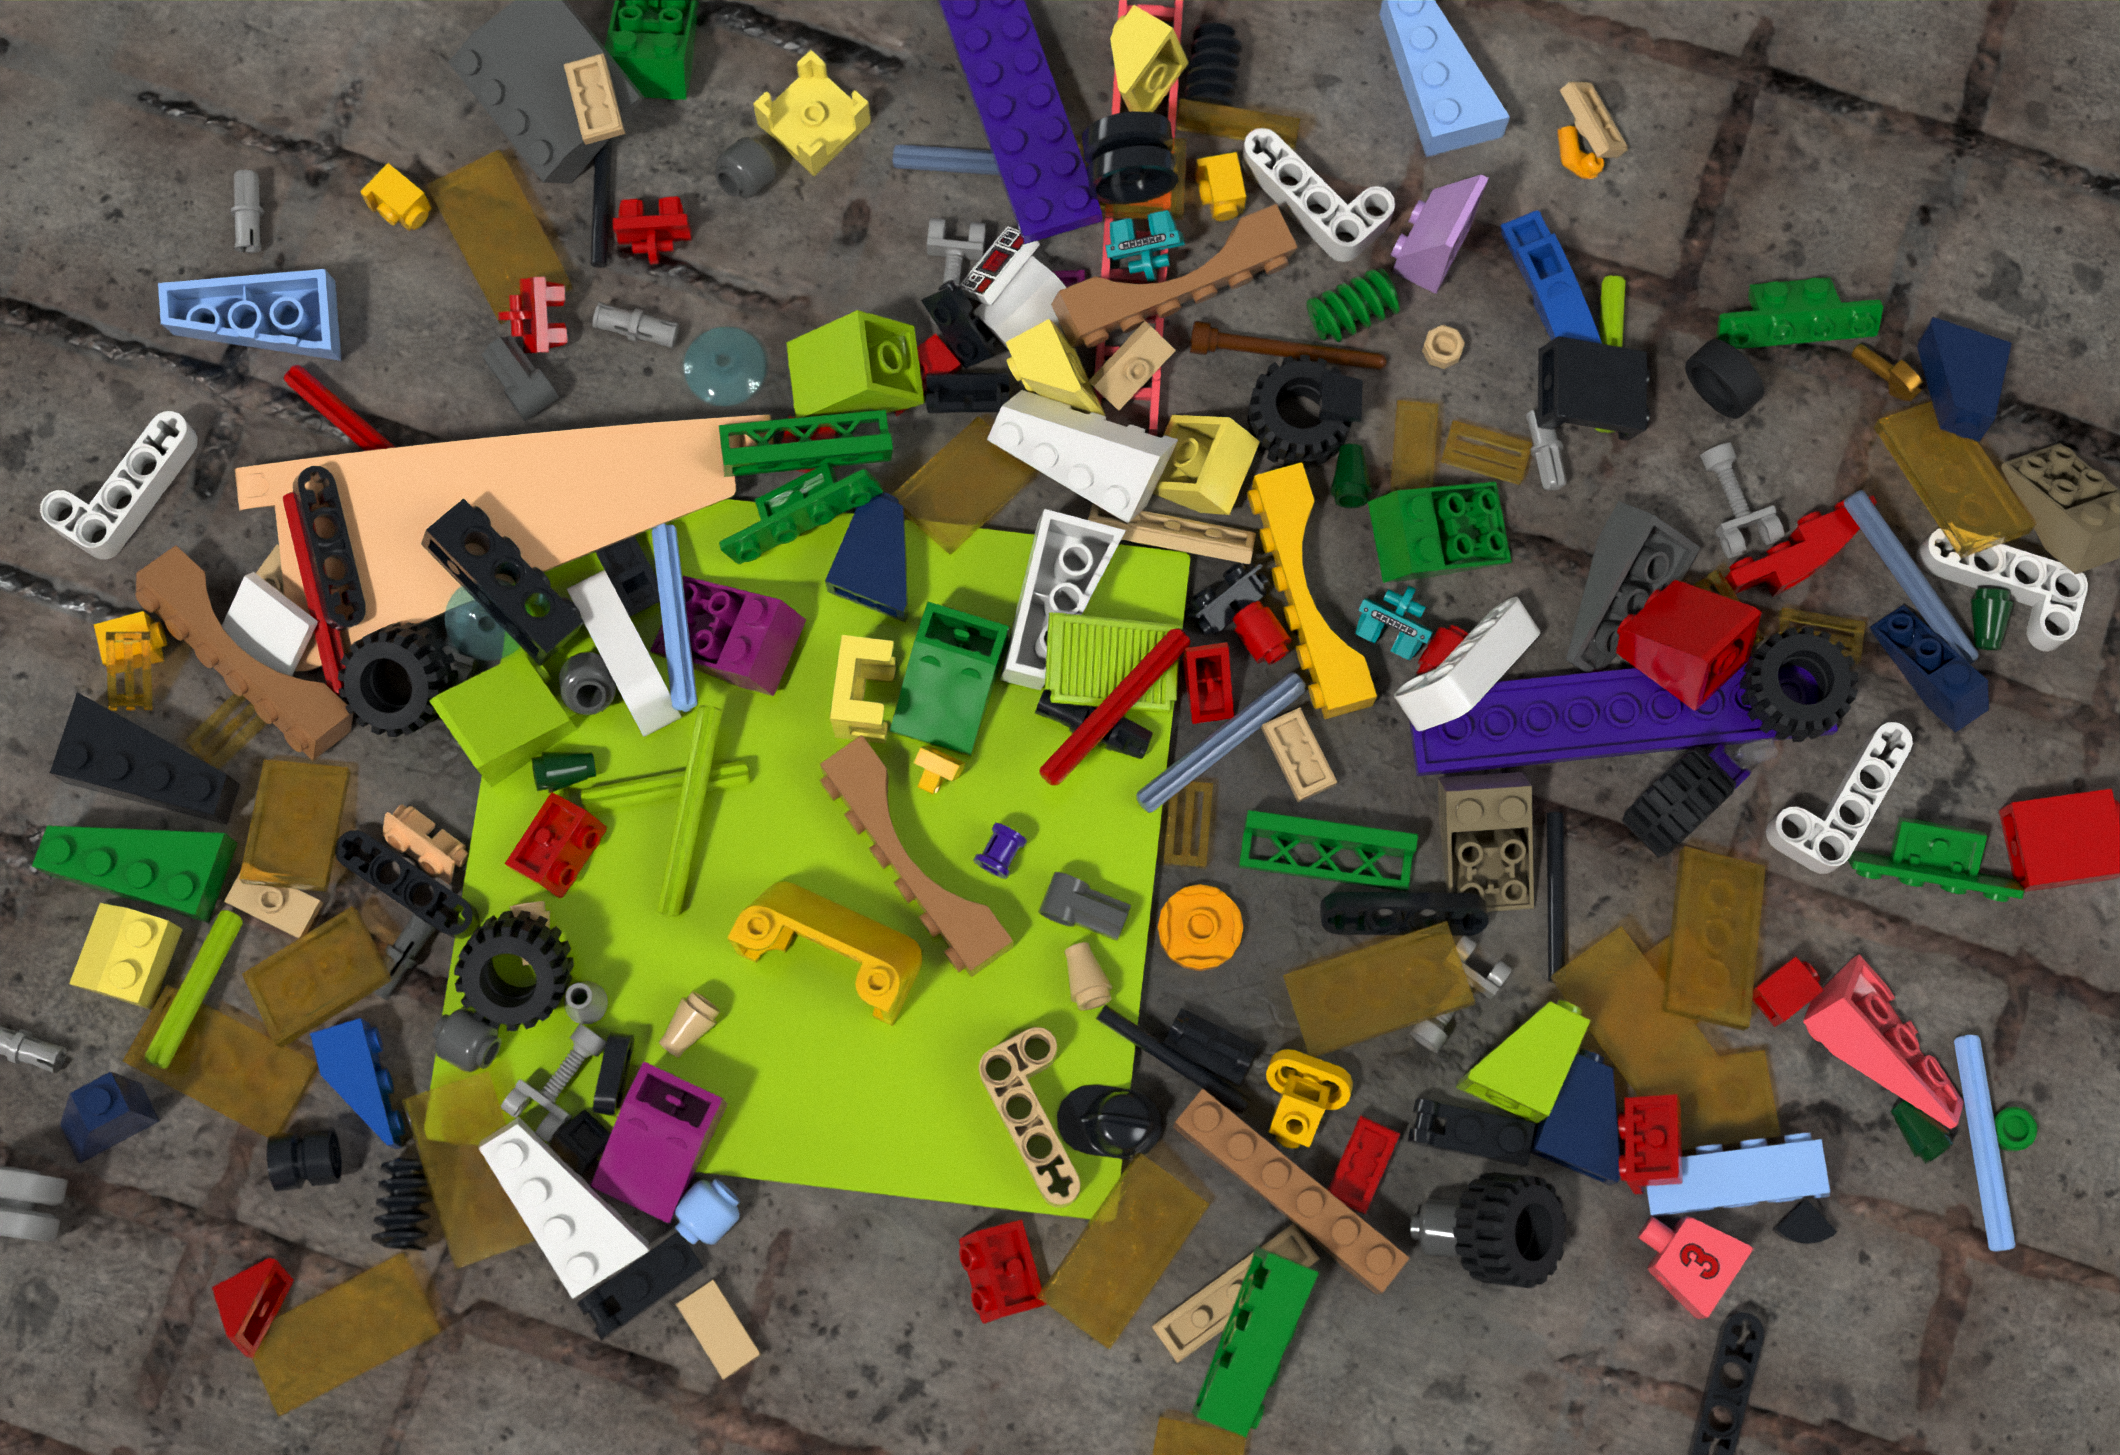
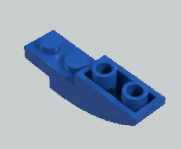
[1501,210,1602,344]

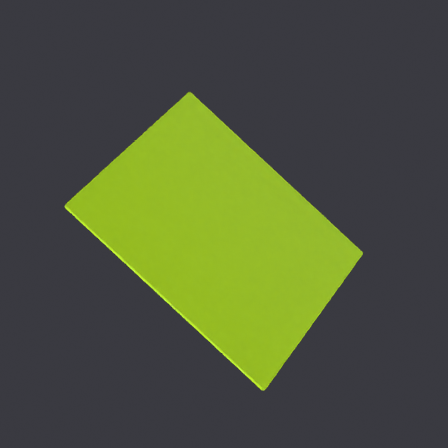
[423,499,1190,1222]

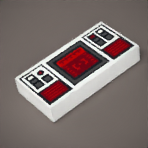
[960,226,1040,306]

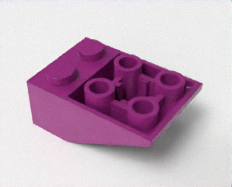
[650,576,806,696]
[591,1061,728,1224]

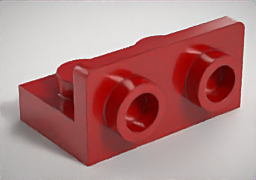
[505,792,607,899]
[1618,1094,1683,1194]
[959,1219,1046,1324]

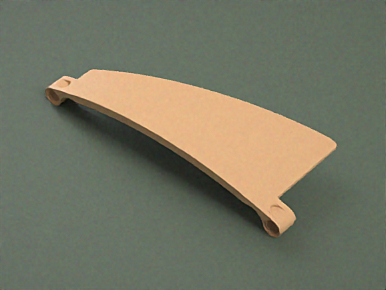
[235,415,774,672]

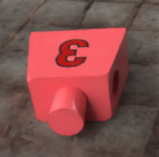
[1637,1216,1754,1320]

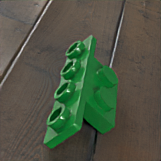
[1716,277,1883,349]
[719,463,883,564]
[1847,817,2025,902]

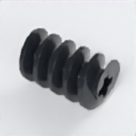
[1183,23,1242,114]
[371,1158,437,1251]

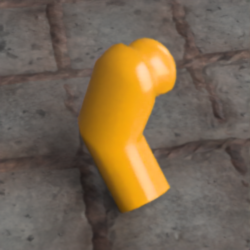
[1557,126,1604,179]

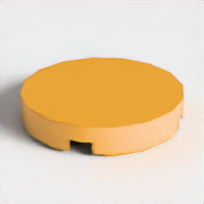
[1157,884,1243,971]

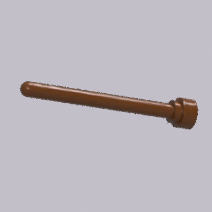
[1190,320,1387,370]

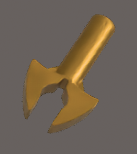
[1851,344,1923,402]

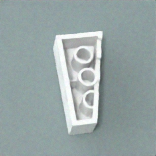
[987,390,1178,524]
[1000,509,1126,690]
[479,1117,650,1299]

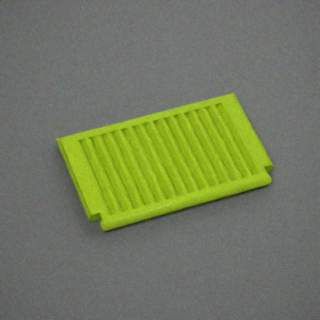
[1045,612,1181,713]

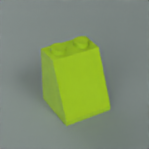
[786,310,925,418]
[429,653,577,787]
[1456,1000,1591,1124]

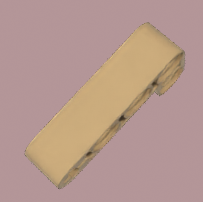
[979,1027,1080,1208]

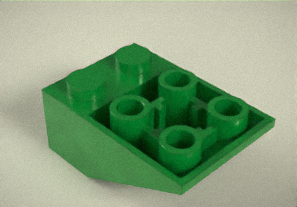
[604,0,698,100]
[1368,482,1512,583]
[890,601,1010,757]

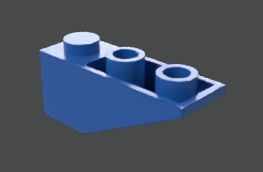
[310,1018,405,1149]

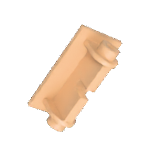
[382,804,469,885]

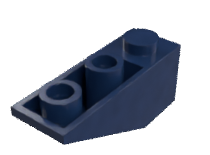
[1870,605,1989,733]

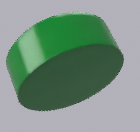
[1993,1107,2037,1152]

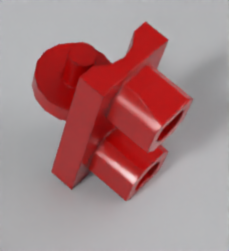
[613,196,692,265]
[498,277,567,353]

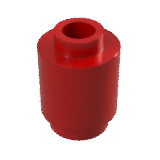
[1232,601,1292,665]
[1416,625,1468,676]

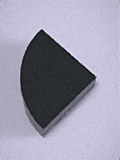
[1772,1199,1837,1244]

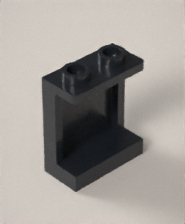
[1538,336,1650,441]

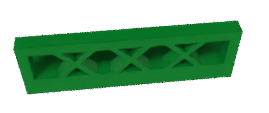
[719,410,893,477]
[1239,810,1418,892]

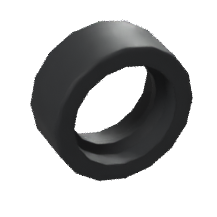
[1685,339,1765,419]

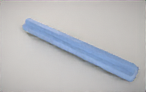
[652,523,697,712]
[1954,1035,2015,1251]

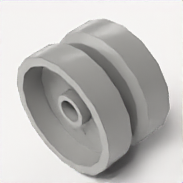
[0,1166,68,1242]

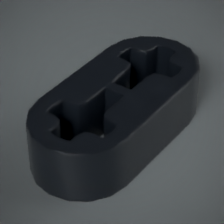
[593,1031,634,1116]

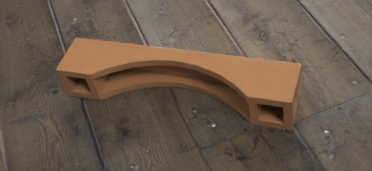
[1051,204,1298,348]
[135,545,354,761]
[819,735,1013,977]
[1173,1088,1410,1295]

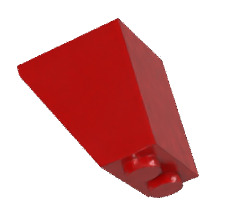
[1616,580,1762,711]

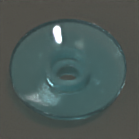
[684,327,766,406]
[445,578,531,660]

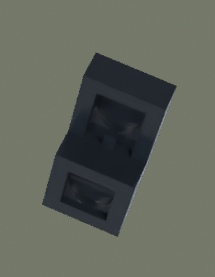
[595,536,660,617]

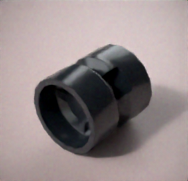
[267,1127,342,1192]

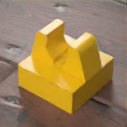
[914,745,966,794]

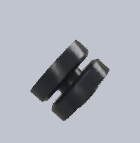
[1082,111,1178,205]

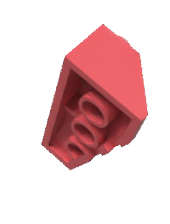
[1803,954,1964,1129]

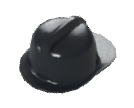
[1057,1085,1161,1159]

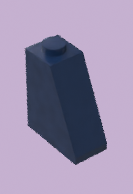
[1917,317,2012,442]
[825,492,908,622]
[1530,1049,1620,1186]
[60,1071,160,1163]

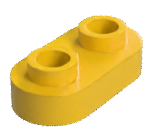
[1266,1049,1353,1110]

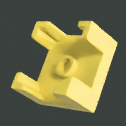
[753,50,871,176]
[830,635,897,744]

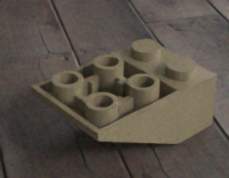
[2001,443,2120,575]
[1438,772,1534,913]

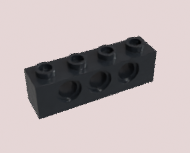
[421,498,584,666]

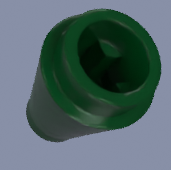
[1331,444,1372,509]
[1970,588,2014,651]
[531,752,596,794]
[1890,1100,1954,1164]

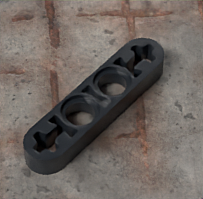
[293,466,366,630]
[335,830,479,939]
[1320,892,1488,936]
[1687,1312,1764,1455]

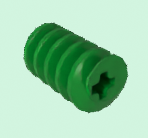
[1306,268,1400,342]

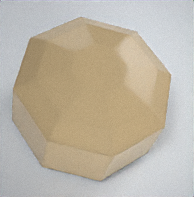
[1422,325,1465,369]

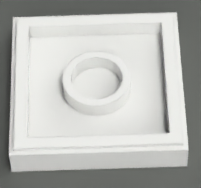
[222,572,318,676]

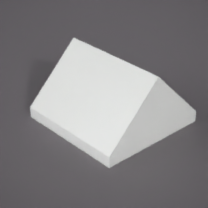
[973,255,1066,348]

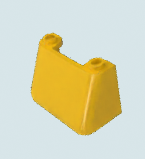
[728,881,923,1026]

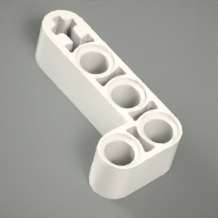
[1242,128,1395,262]
[40,411,198,559]
[1917,527,2088,651]
[567,570,682,737]
[1394,597,1540,731]
[1766,722,1913,874]

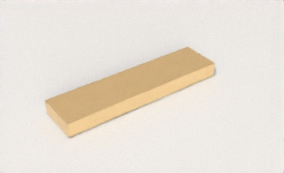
[1088,503,1256,564]
[1152,1223,1320,1363]

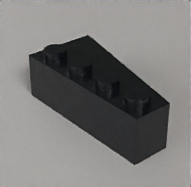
[50,692,240,825]

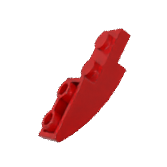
[1721,495,1877,598]

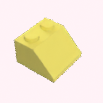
[1110,5,1189,113]
[1006,319,1105,416]
[1153,415,1260,515]
[69,903,183,1010]

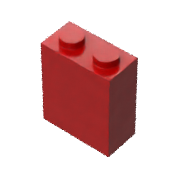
[1999,788,2120,892]

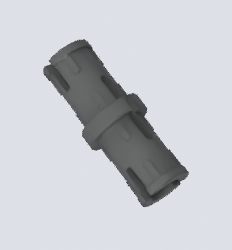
[364,913,436,1001]

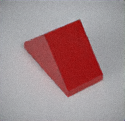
[1182,642,1234,724]
[212,1258,294,1358]

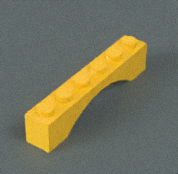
[1247,462,1377,719]

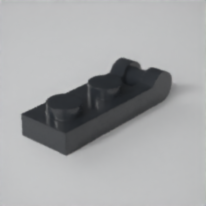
[1408,1098,1535,1167]
[577,1232,705,1341]

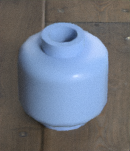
[675,1178,740,1245]

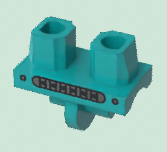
[1106,210,1185,282]
[1355,586,1433,661]

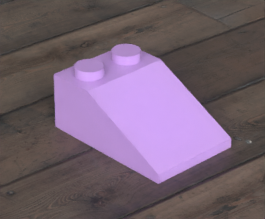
[1391,174,1489,294]

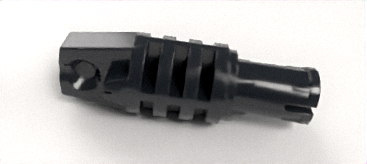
[1035,689,1153,759]

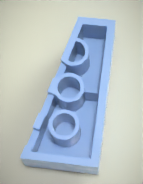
[1379,0,1510,157]
[158,269,341,361]
[1646,1133,1830,1217]

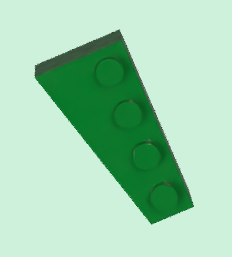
[32,826,238,923]
[1191,1246,1319,1438]

